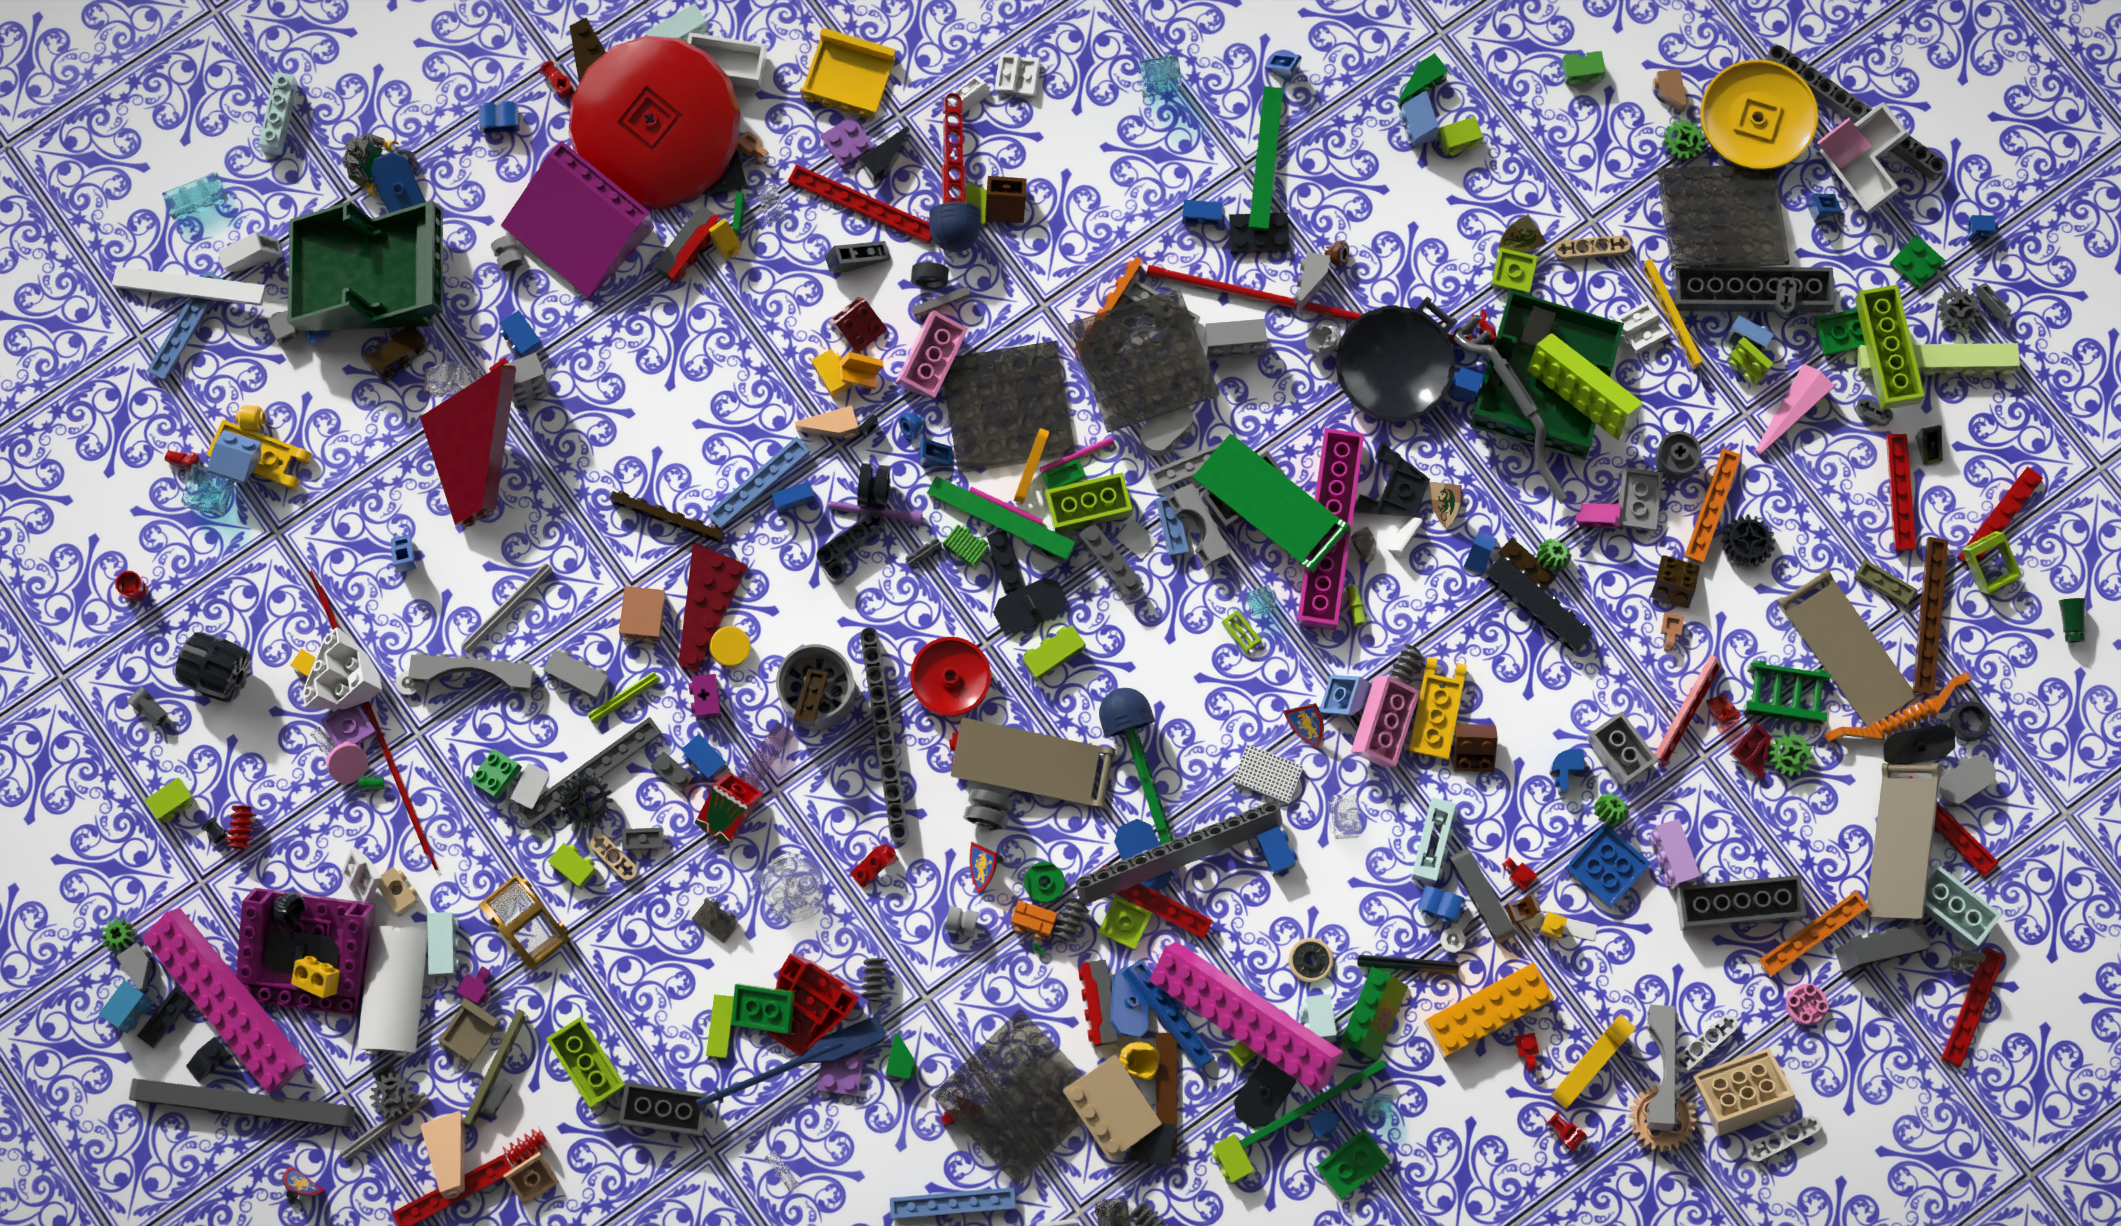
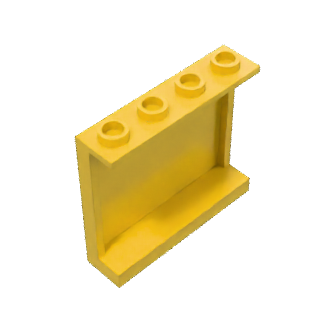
[800,27,896,119]

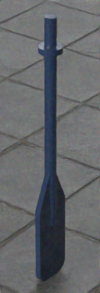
[696,1017,886,1108]

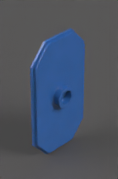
[370,152,426,213]
[1114,819,1172,891]
[1110,967,1150,1039]

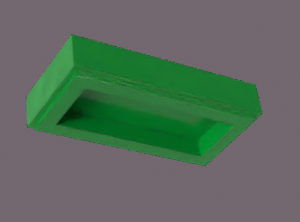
[732,192,745,236]
[1042,459,1086,490]

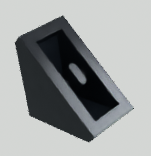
[1915,425,1943,465]

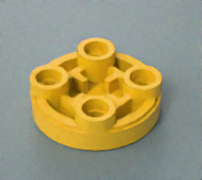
[710,626,751,667]

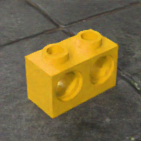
[291,956,340,998]

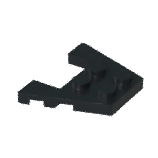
[1354,441,1430,517]

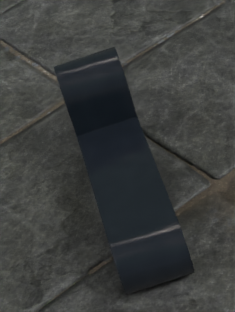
[816,513,885,584]

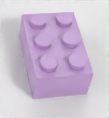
[1649,818,1700,891]

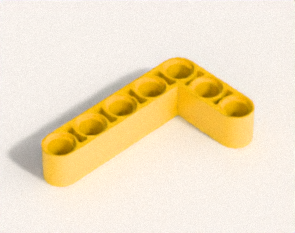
[1550,1014,1637,1109]

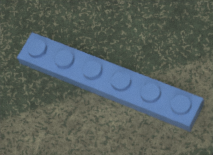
[146,270,224,381]
[707,436,810,529]
[889,1187,1016,1219]

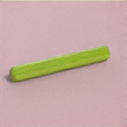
[588,672,659,723]

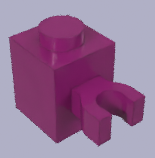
[456,966,491,1007]

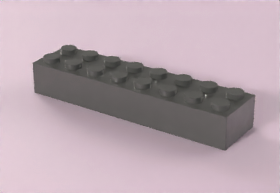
[1672,266,1835,313]

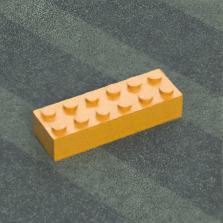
[1424,962,1554,1059]

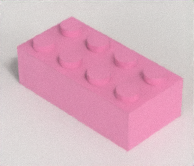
[1351,676,1420,767]

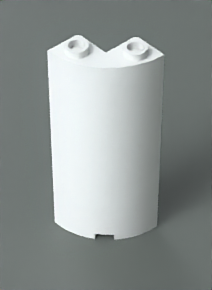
[357,926,428,1057]

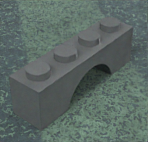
[1078,523,1144,601]

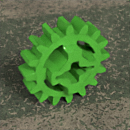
[1662,119,1705,162]
[1768,733,1814,777]

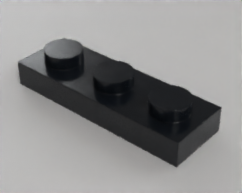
[986,531,1024,593]
[137,986,192,1049]

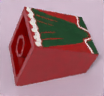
[694,772,764,844]

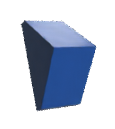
[1265,52,1302,83]
[1807,193,1843,222]
[920,438,952,466]
[1463,531,1497,575]

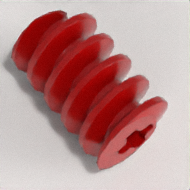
[226,805,257,849]
[502,1126,550,1166]

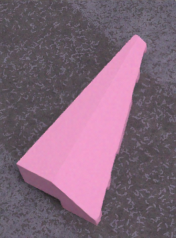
[1755,364,1835,456]

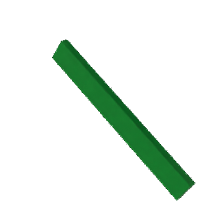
[1249,86,1283,231]
[927,476,1076,561]
[1240,1060,1386,1150]

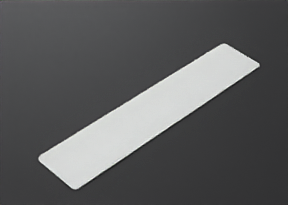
[1519,912,1597,941]

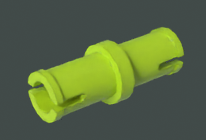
[1346,584,1367,627]

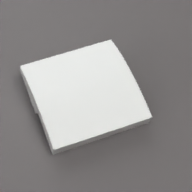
[994,54,1041,97]
[1615,301,1670,355]
[341,847,382,902]

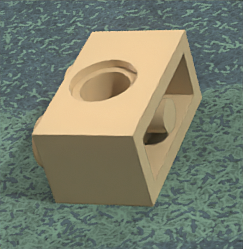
[378,867,419,917]

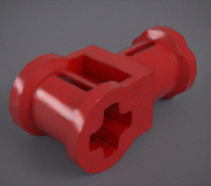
[539,60,573,99]
[1545,1111,1588,1153]

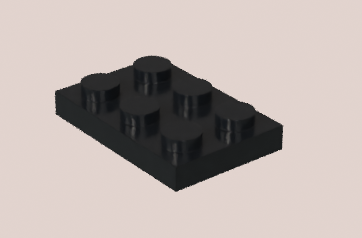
[1229,212,1290,254]

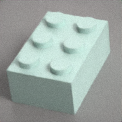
[1299,994,1337,1044]

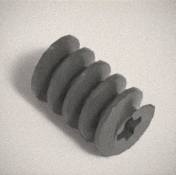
[1388,644,1425,686]
[1052,896,1090,943]
[861,958,889,1002]
[1129,1199,1169,1226]

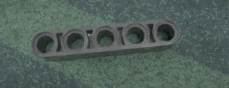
[1449,848,1516,945]

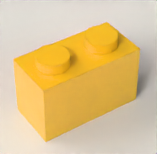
[811,348,852,398]

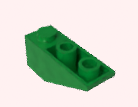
[1397,53,1448,108]

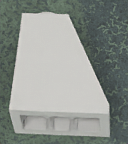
[218,232,283,272]

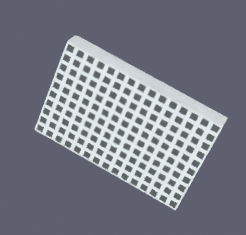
[1232,744,1304,804]

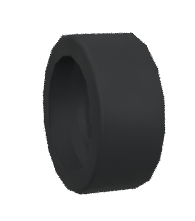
[911,262,949,288]
[1949,701,1991,742]

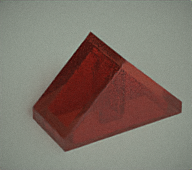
[1706,694,1741,730]

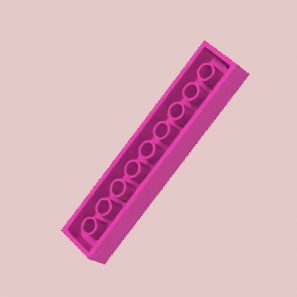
[1296,428,1364,631]
[142,908,307,1094]
[1149,941,1343,1092]

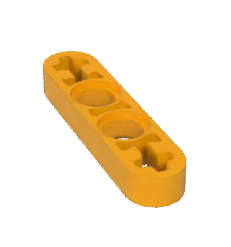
[1013,428,1049,504]

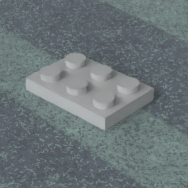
[1618,467,1663,532]

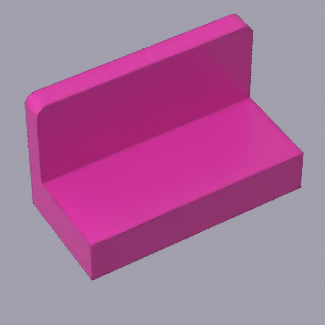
[1576,503,1621,528]

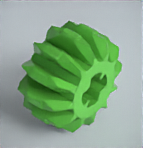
[1536,538,1572,573]
[1593,792,1629,828]
[100,917,136,953]

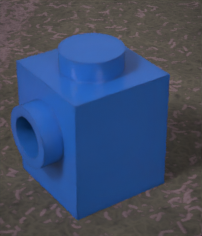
[1306,1108,1340,1140]

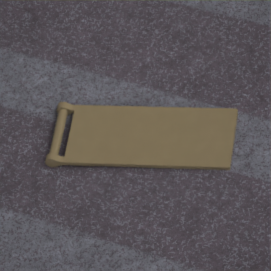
[1777,568,1917,727]
[951,718,1116,809]
[1866,763,1943,920]

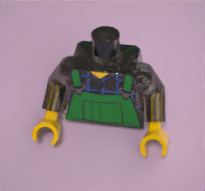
[342,133,399,195]

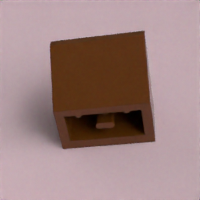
[985,176,1027,223]
[1454,724,1498,772]

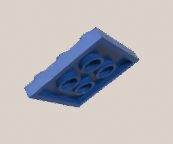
[1564,824,1651,909]

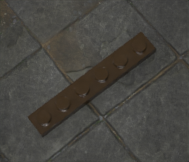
[609,491,725,544]

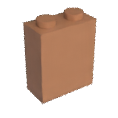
[619,586,666,643]

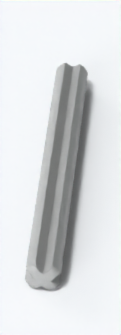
[340,1092,430,1161]

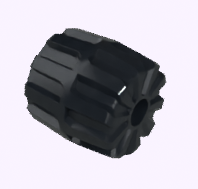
[175,632,252,703]

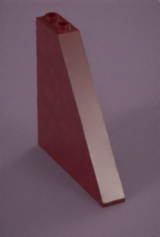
[420,365,516,527]

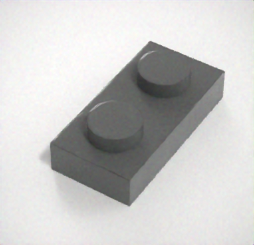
[1974,282,2012,320]
[650,751,695,793]
[622,827,664,851]

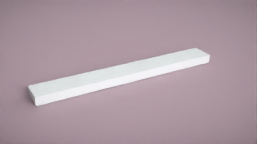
[112,267,267,306]

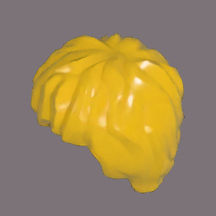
[1119,1041,1160,1081]

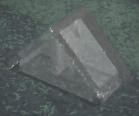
[756,182,785,224]

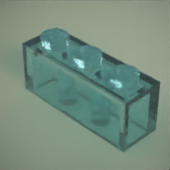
[162,172,229,220]

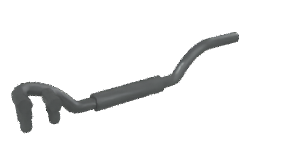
[1453,315,1568,504]

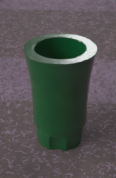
[2058,598,2087,643]

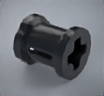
[201,817,228,844]

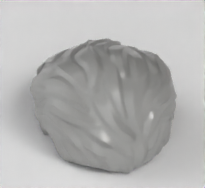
[1305,325,1341,358]

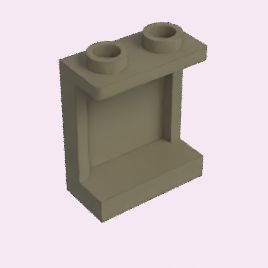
[436,998,501,1064]

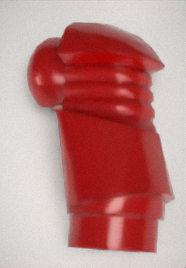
[164,450,199,470]

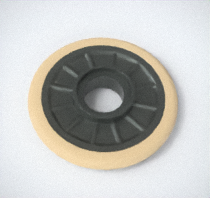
[1288,938,1333,983]

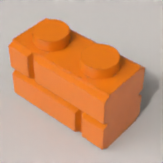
[1011,900,1057,940]

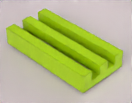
[1221,610,1262,653]

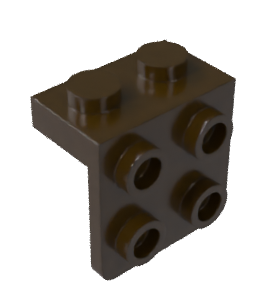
[1650,555,1700,609]

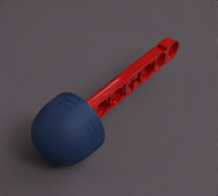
[929,93,981,252]

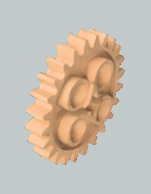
[1628,1085,1697,1152]

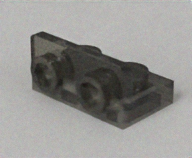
[691,898,739,944]
[1948,950,1986,975]
[1095,1197,1131,1226]

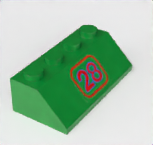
[1339,967,1409,1062]

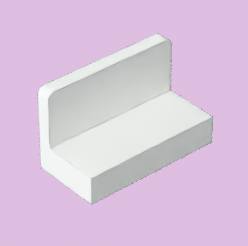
[509,762,550,809]

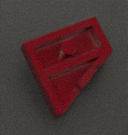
[1730,723,1771,779]

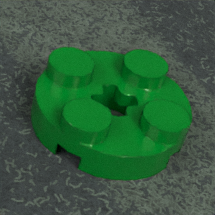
[1024,862,1065,903]

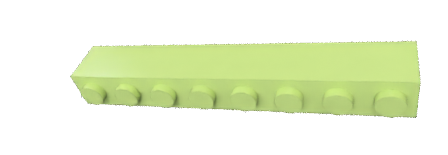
[1856,343,2020,376]

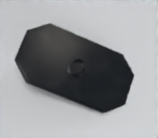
[993,578,1067,634]
[1883,724,1955,765]
[263,930,340,973]
[1234,1058,1297,1128]

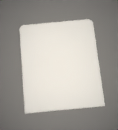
[1115,519,1158,559]

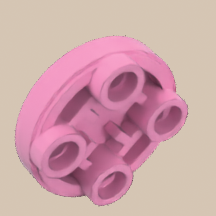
[325,741,368,784]
[1786,984,1829,1026]

